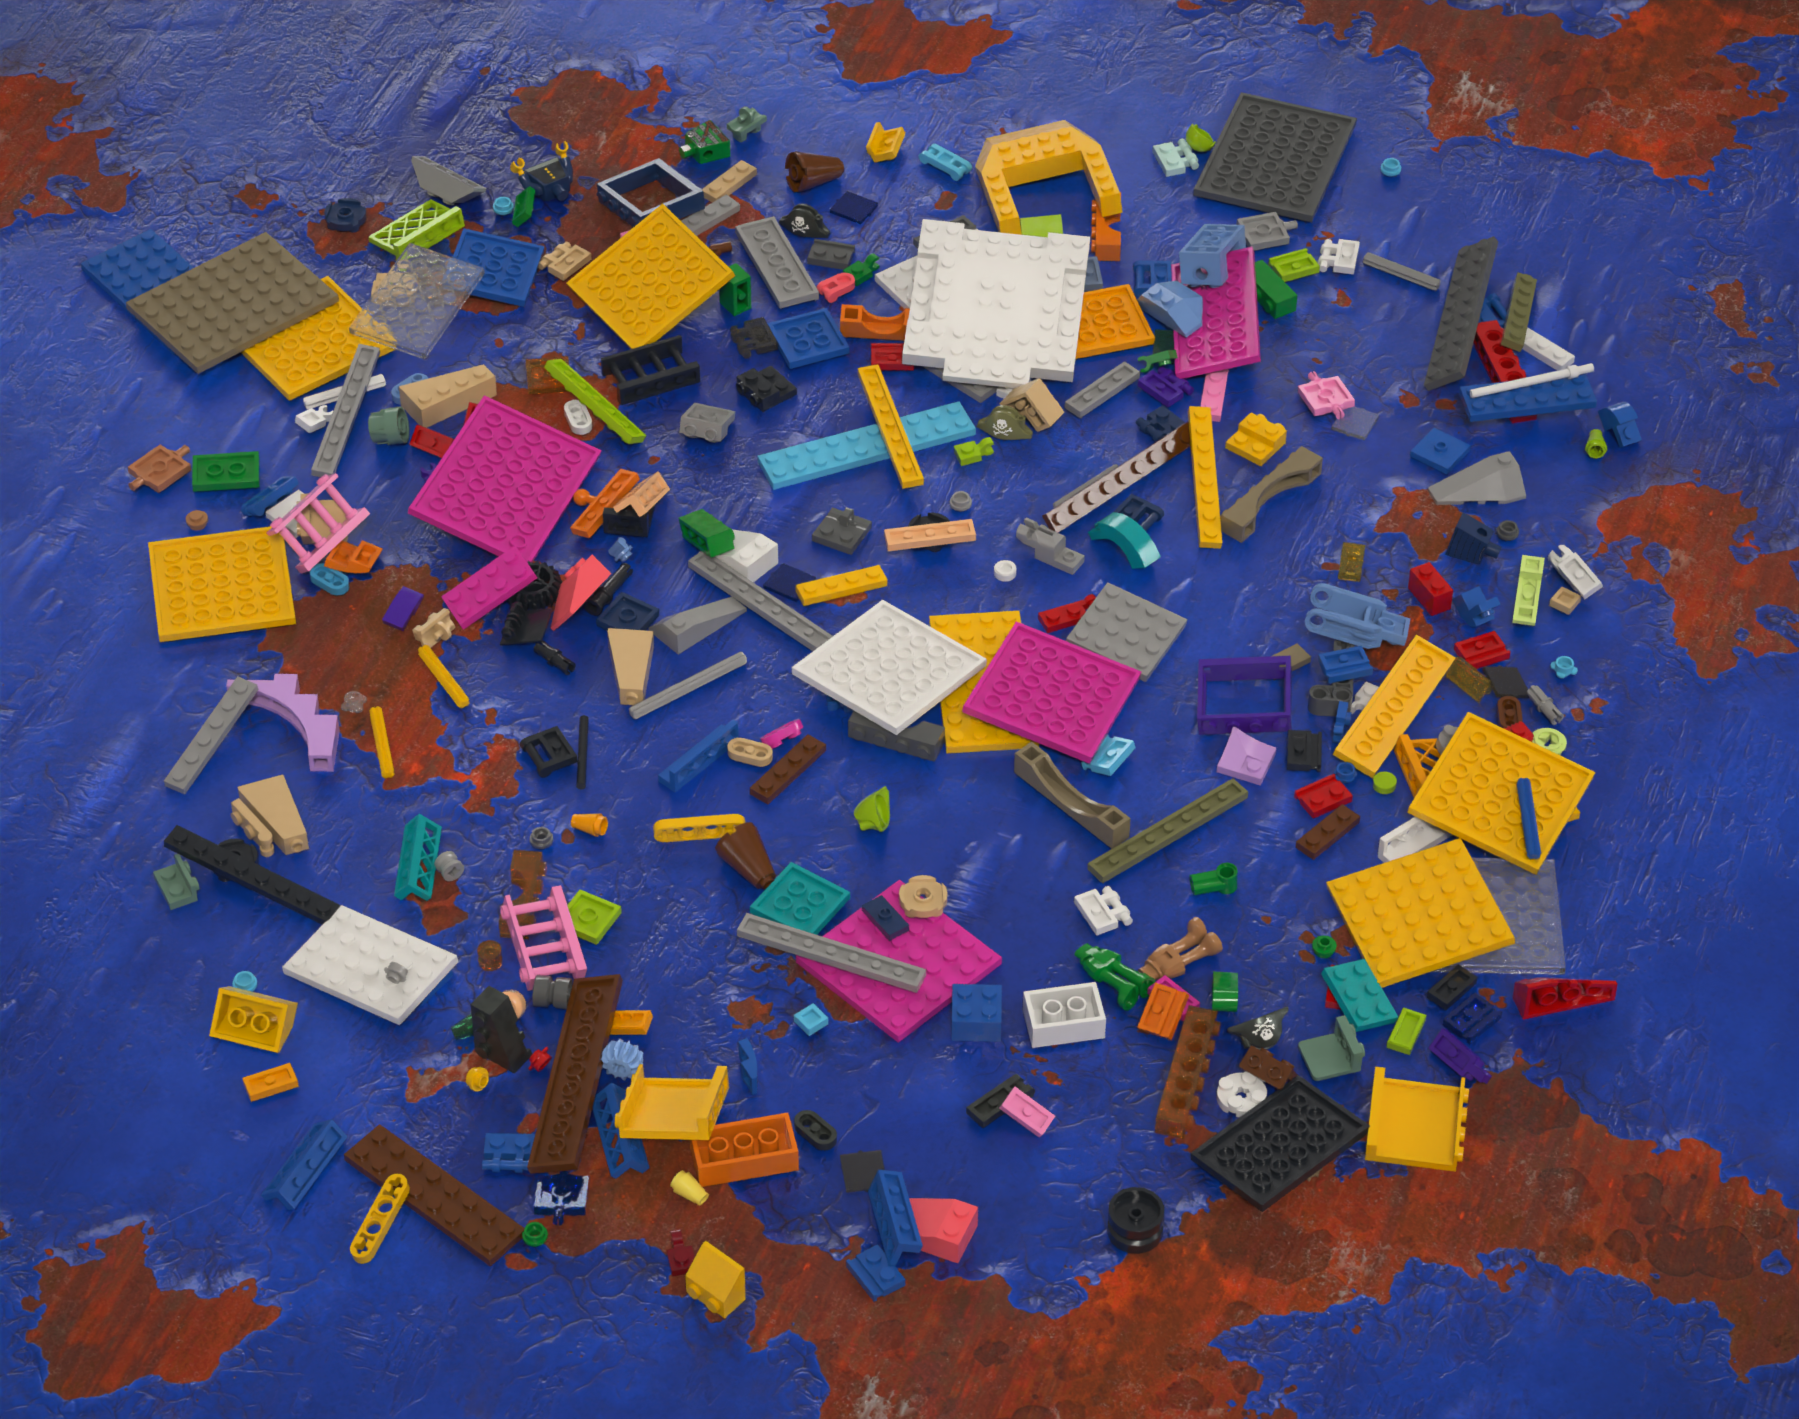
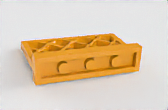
[1394,734,1441,798]

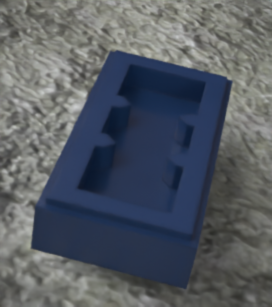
[862,895,909,941]

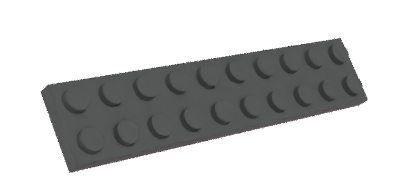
[1424,236,1498,391]

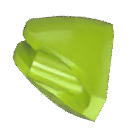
[854,786,890,832]

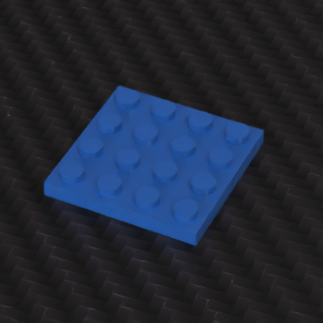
[442,228,544,307]

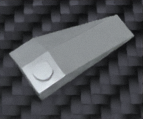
[1427,451,1526,505]
[649,597,747,655]

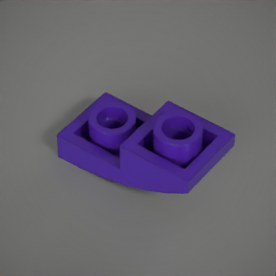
[382,586,424,631]

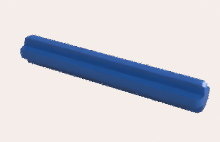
[1517,778,1541,859]

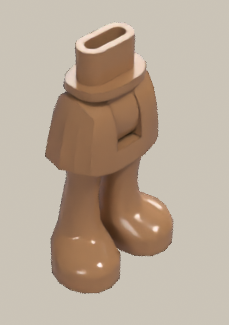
[1138,917,1223,980]

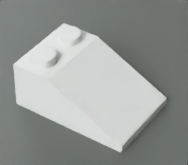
[700,530,778,582]

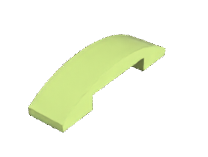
[1512,555,1545,626]

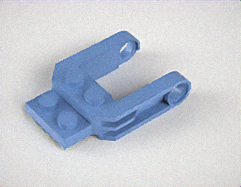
[1305,583,1411,649]

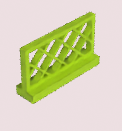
[368,199,465,264]

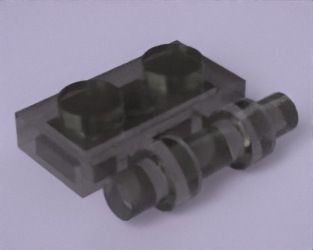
[730,317,778,359]

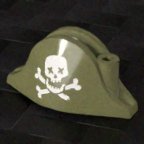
[977,405,1033,440]

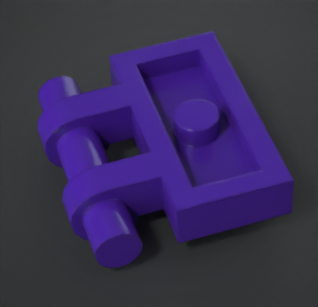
[1138,366,1194,407]

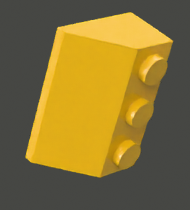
[209,986,298,1053]

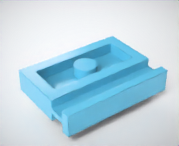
[1081,735,1136,776]

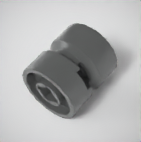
[533,975,572,1010]

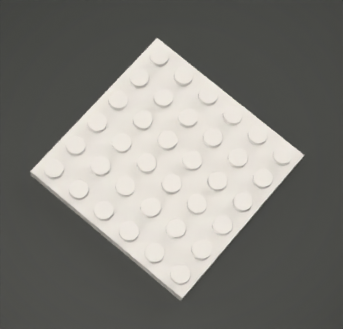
[792,600,987,735]

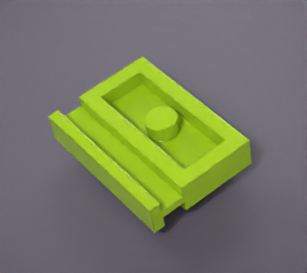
[1268,248,1320,282]

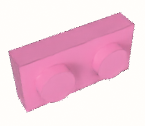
[999,1087,1055,1138]

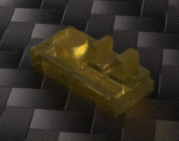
[1338,542,1365,582]
[1446,657,1494,702]

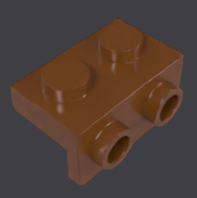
[1239,1045,1298,1090]

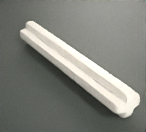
[303,374,386,410]

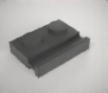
[807,239,855,270]

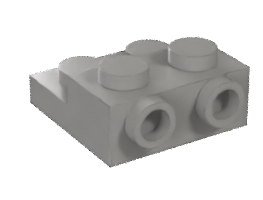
[679,403,736,442]

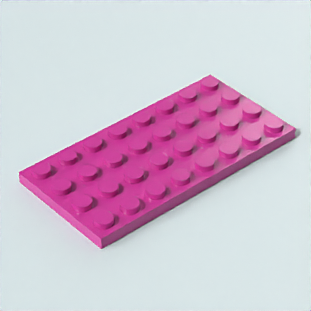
[1171,247,1261,379]

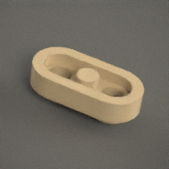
[727,738,773,767]

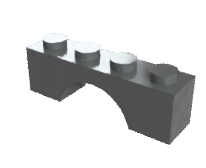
[848,711,945,762]

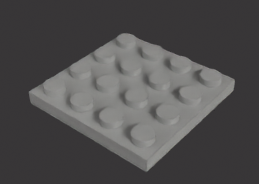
[1066,582,1188,682]

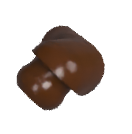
[709,241,732,257]

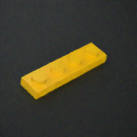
[795,565,888,606]

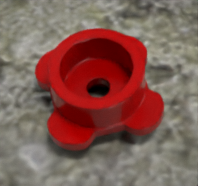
[528,1047,552,1072]

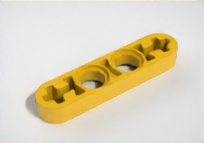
[653,814,745,842]
[350,1174,410,1264]

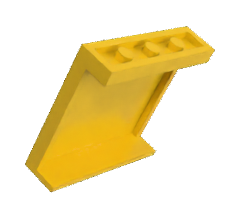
[615,1064,729,1140]
[1365,1067,1469,1172]

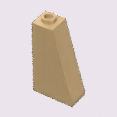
[607,628,654,705]
[238,775,309,855]

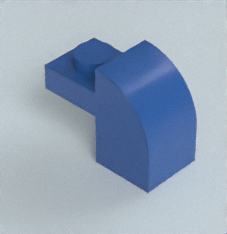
[1598,402,1642,448]
[1452,586,1501,627]

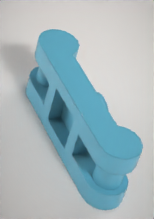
[919,144,972,181]

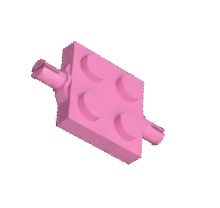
[1298,371,1355,419]

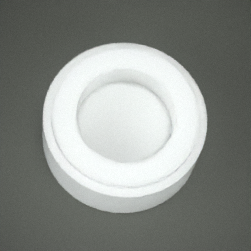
[994,560,1016,581]

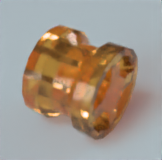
[477,940,503,971]

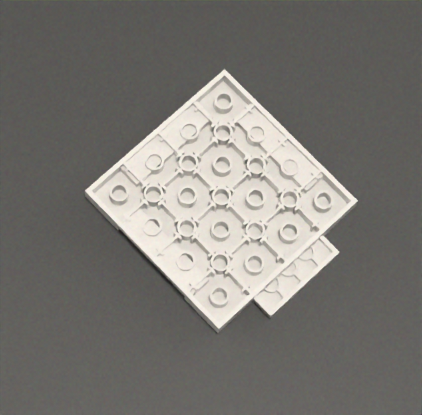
[902,219,1090,388]

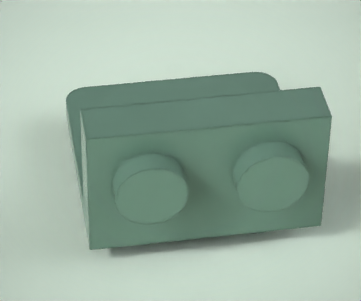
[1298,1015,1365,1081]

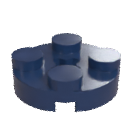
[324,198,366,233]

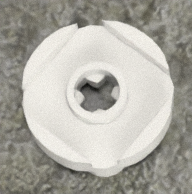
[1217,1071,1267,1118]

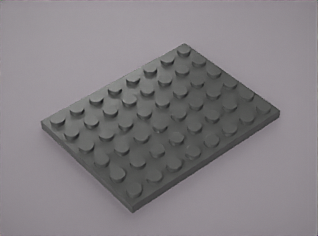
[1193,92,1357,222]

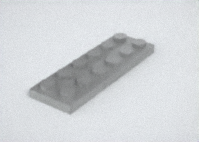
[735,216,819,308]

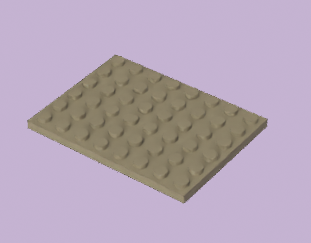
[126,232,339,374]

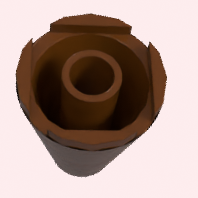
[785,151,844,192]
[715,822,776,889]

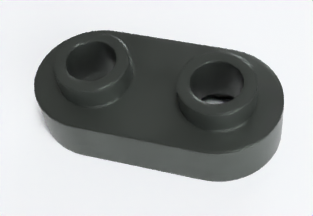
[794,1110,837,1150]

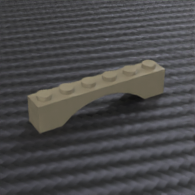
[1220,446,1323,543]
[1014,742,1131,849]

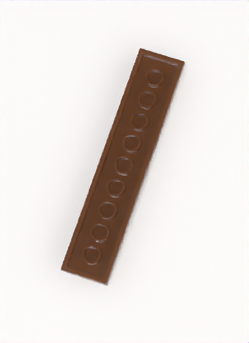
[527,974,623,1174]

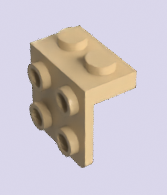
[296,493,348,544]

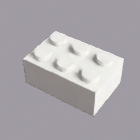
[1023,982,1106,1048]

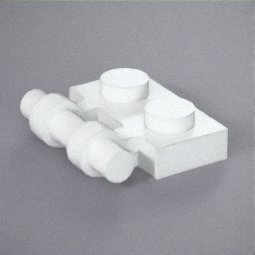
[1318,239,1360,275]
[1074,886,1133,936]

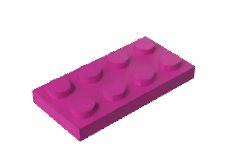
[442,545,538,630]

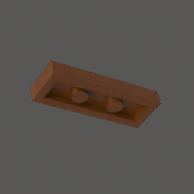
[1295,804,1360,860]

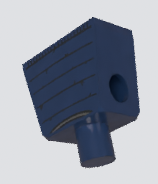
[1445,513,1502,564]

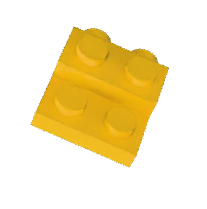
[1225,413,1287,466]

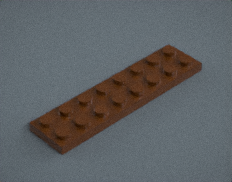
[344,1124,525,1267]

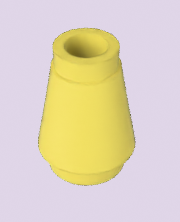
[670,1170,709,1206]

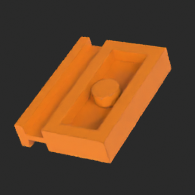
[1137,983,1190,1040]

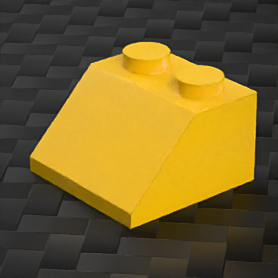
[685,1241,746,1319]

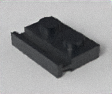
[1287,730,1322,772]

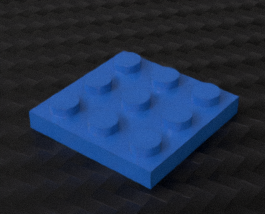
[767,308,850,369]

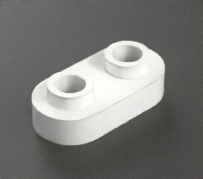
[564,400,592,435]

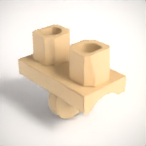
[413,608,456,648]

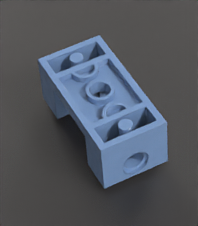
[1179,224,1246,288]

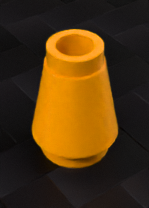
[571,813,608,837]

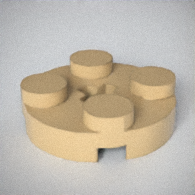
[899,875,947,918]

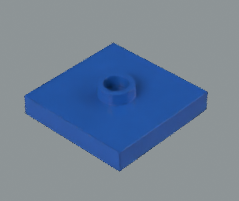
[1410,428,1471,474]

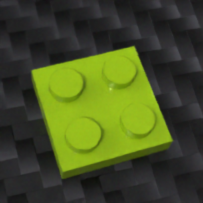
[567,890,622,945]

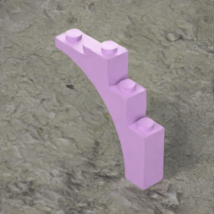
[226,674,340,772]

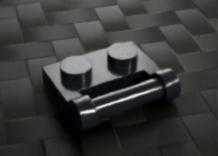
[520,726,578,778]

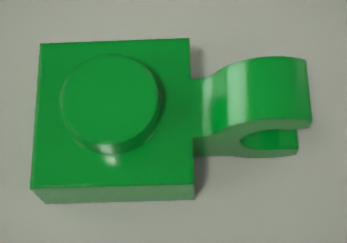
[843,253,880,286]
[1138,350,1178,372]

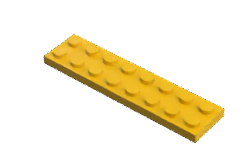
[1333,635,1455,778]

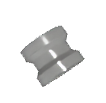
[434,851,464,881]

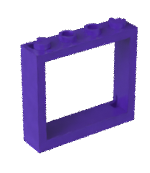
[1197,655,1292,735]

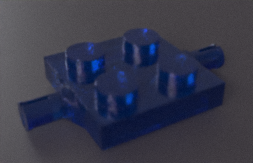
[534,1170,590,1225]

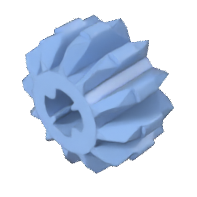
[601,1039,643,1081]

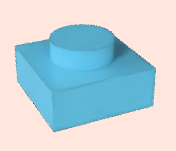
[794,1003,828,1036]

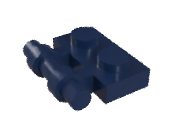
[1136,405,1185,442]

